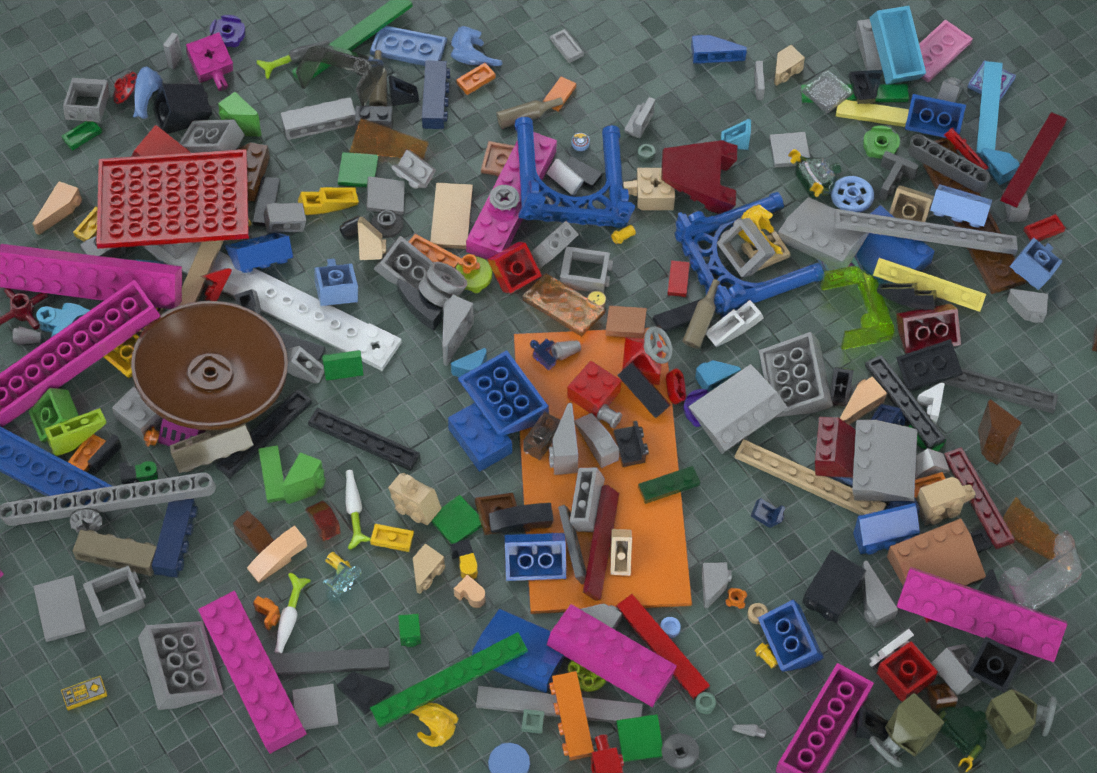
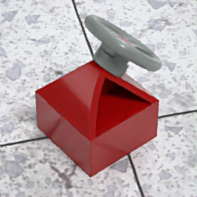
[621,327,672,385]

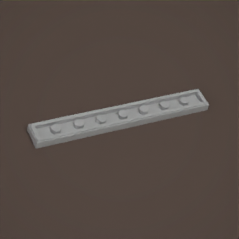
[476,686,643,723]

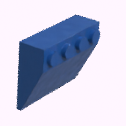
[856,205,934,284]
[458,350,549,437]
[472,609,565,693]

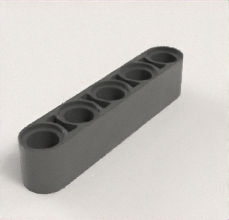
[908,134,990,193]

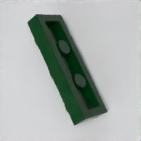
[638,466,700,504]

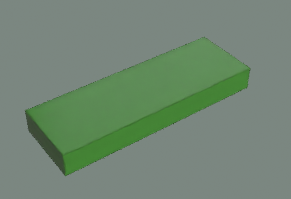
[259,445,285,503]

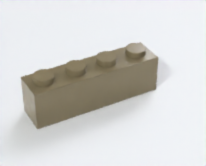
[170,423,253,473]
[72,530,156,576]

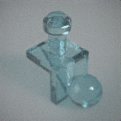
[323,562,362,601]

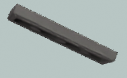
[558,505,586,584]

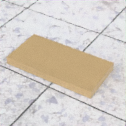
[430,183,473,249]

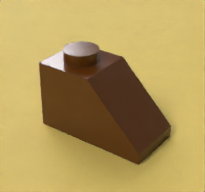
[233,510,274,555]

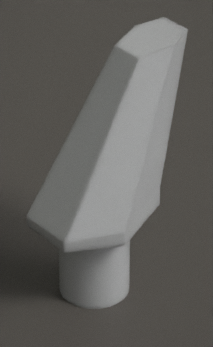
[732,724,766,738]

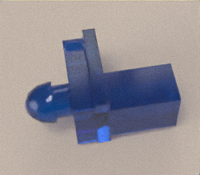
[530,338,556,371]

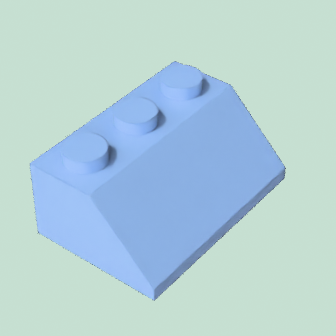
[930,184,992,228]

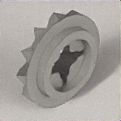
[490,185,519,211]
[70,509,102,533]

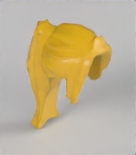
[738,205,783,255]
[411,702,459,747]

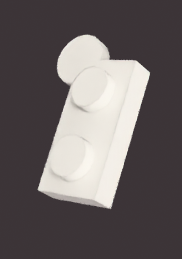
[869,629,914,667]

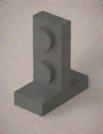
[879,151,919,201]

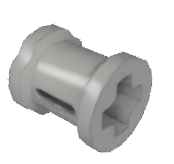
[597,404,622,428]

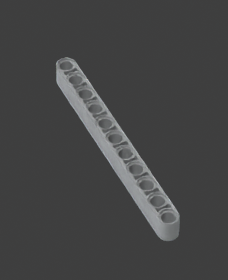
[0,473,216,526]

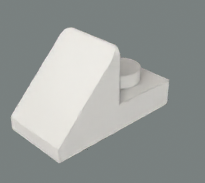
[917,383,945,425]

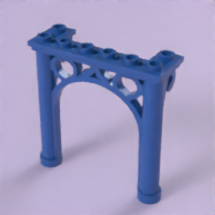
[515,117,635,228]
[675,192,825,318]

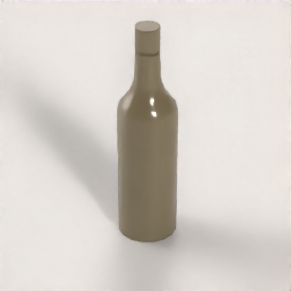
[369,50,387,106]
[496,97,563,129]
[682,279,720,349]

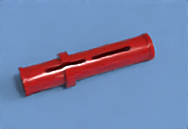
[944,127,989,170]

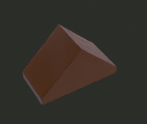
[926,683,958,715]

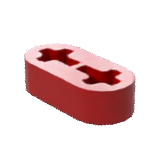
[666,368,686,404]

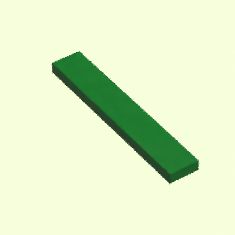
[801,84,909,103]

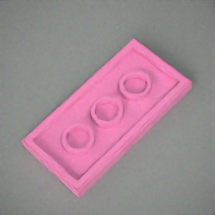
[919,20,973,82]

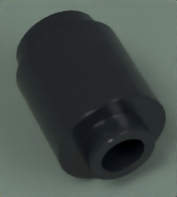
[339,215,364,240]

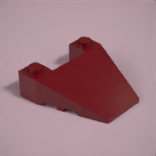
[661,140,738,214]

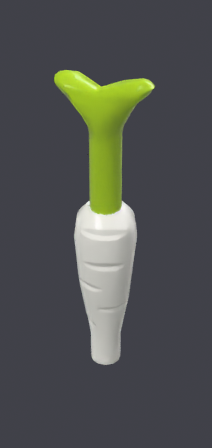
[346,470,371,549]
[274,573,311,654]

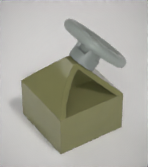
[984,689,1057,750]
[870,693,944,768]

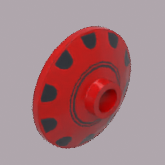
[113,72,137,104]

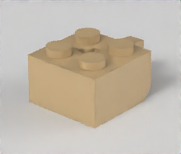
[623,168,675,210]
[388,473,441,526]
[916,477,976,525]

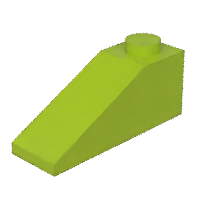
[44,408,107,456]

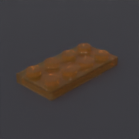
[523,273,605,337]

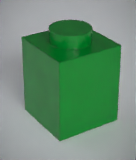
[398,613,421,647]

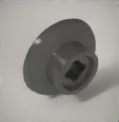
[371,210,404,238]
[662,733,699,769]

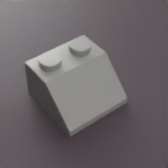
[931,644,983,695]

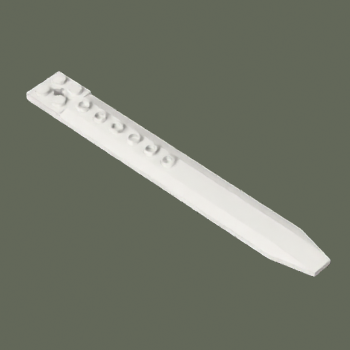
[143,242,402,371]

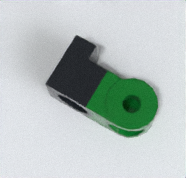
[119,461,158,485]

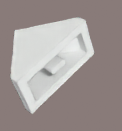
[915,449,950,480]

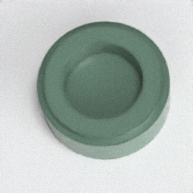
[637,144,656,162]
[695,692,716,714]

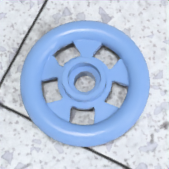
[831,176,874,212]

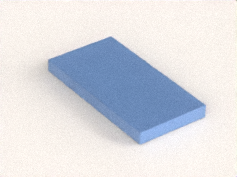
[370,26,447,66]

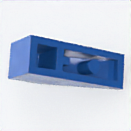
[691,35,747,63]

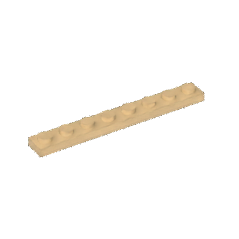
[735,439,886,515]

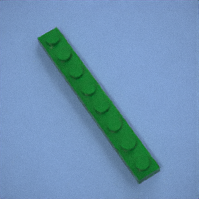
[370,632,528,728]

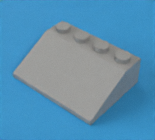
[778,197,869,272]
[759,332,833,417]
[688,364,788,454]
[852,420,917,501]
[138,621,223,710]

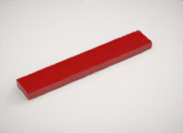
[616,594,710,699]

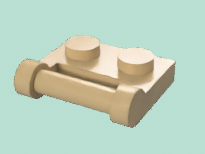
[741,230,790,271]

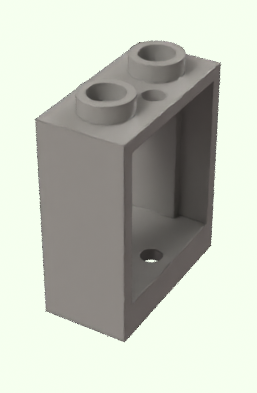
[63,78,110,122]
[717,218,776,277]
[531,221,579,269]
[560,246,613,293]
[83,565,147,626]

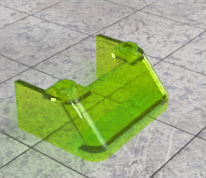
[821,266,895,350]

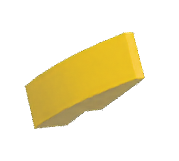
[298,187,359,215]

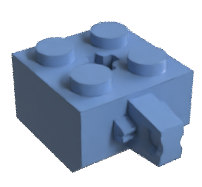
[1010,238,1063,290]
[314,259,358,306]

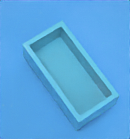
[870,6,926,85]

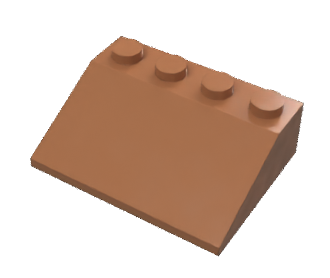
[887,519,986,586]

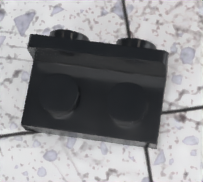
[613,421,649,467]

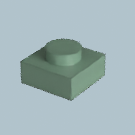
[521,709,545,734]

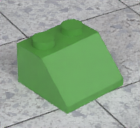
[218,92,262,137]
[28,388,79,442]
[282,452,326,504]

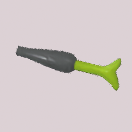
[257,39,330,79]

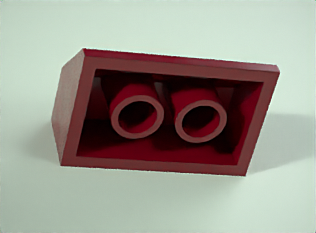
[896,304,961,354]
[815,417,856,478]

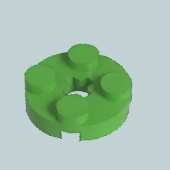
[863,125,900,159]

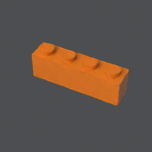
[549,671,594,761]

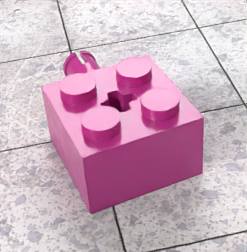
[186,32,233,91]

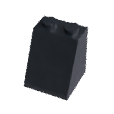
[153,84,212,134]
[802,550,866,623]
[967,637,1027,693]

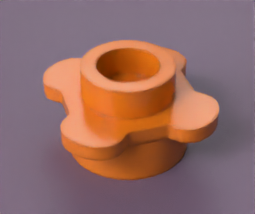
[458,254,480,274]
[144,426,160,447]
[725,588,747,609]

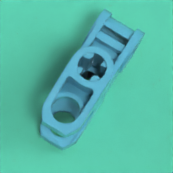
[36,303,90,337]

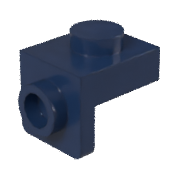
[751,498,785,528]

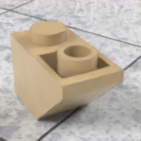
[774,45,805,86]
[413,544,445,594]

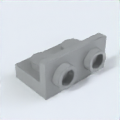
[624,97,655,138]
[391,150,436,189]

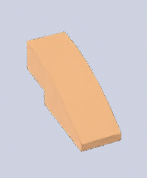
[247,525,307,583]

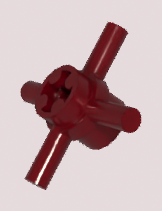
[0,288,48,330]

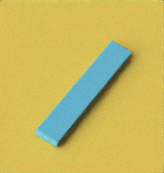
[976,61,1003,156]

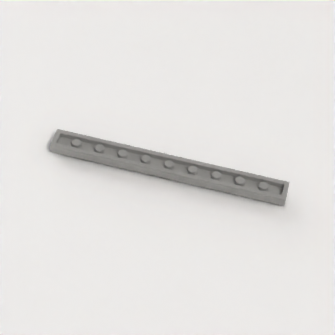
[834,209,1018,255]

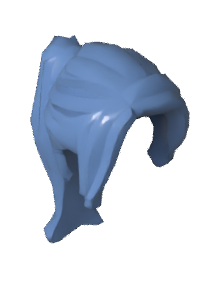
[451,26,503,66]
[133,66,163,119]

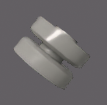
[419,262,467,307]

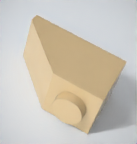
[610,529,632,575]

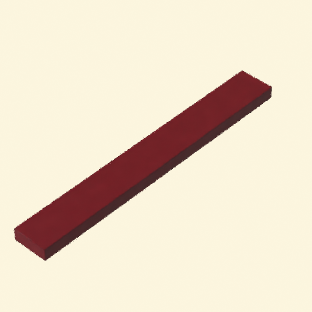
[1000,112,1067,208]

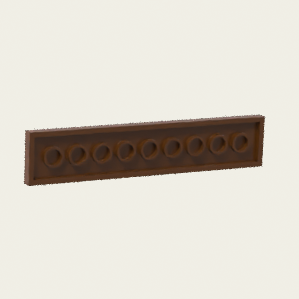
[922,138,1026,294]

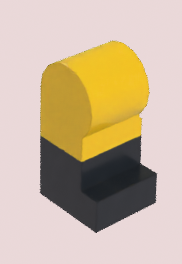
[450,539,478,580]

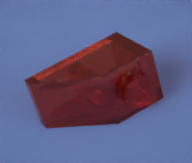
[305,500,341,541]

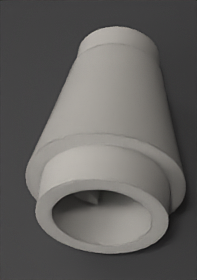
[13,326,41,345]
[551,340,581,360]

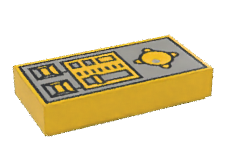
[61,676,107,710]

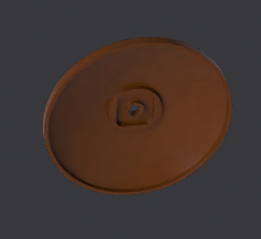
[131,301,288,430]

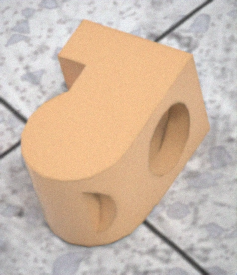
[454,575,486,608]

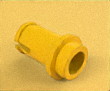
[611,225,636,244]
[325,552,351,576]
[755,643,778,669]

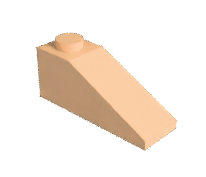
[33,181,82,235]
[840,377,887,425]

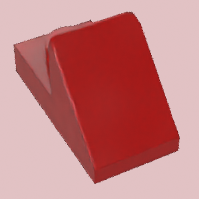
[200,268,232,301]

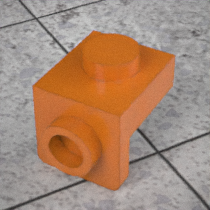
[253,596,280,630]

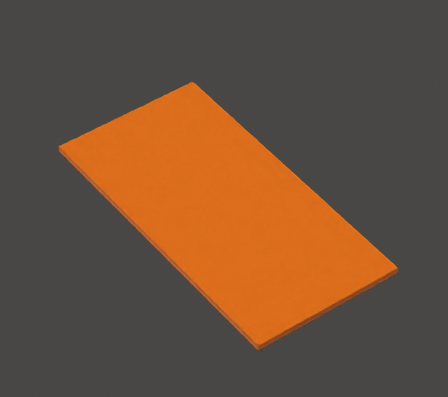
[514,328,692,614]

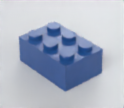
[448,403,512,472]

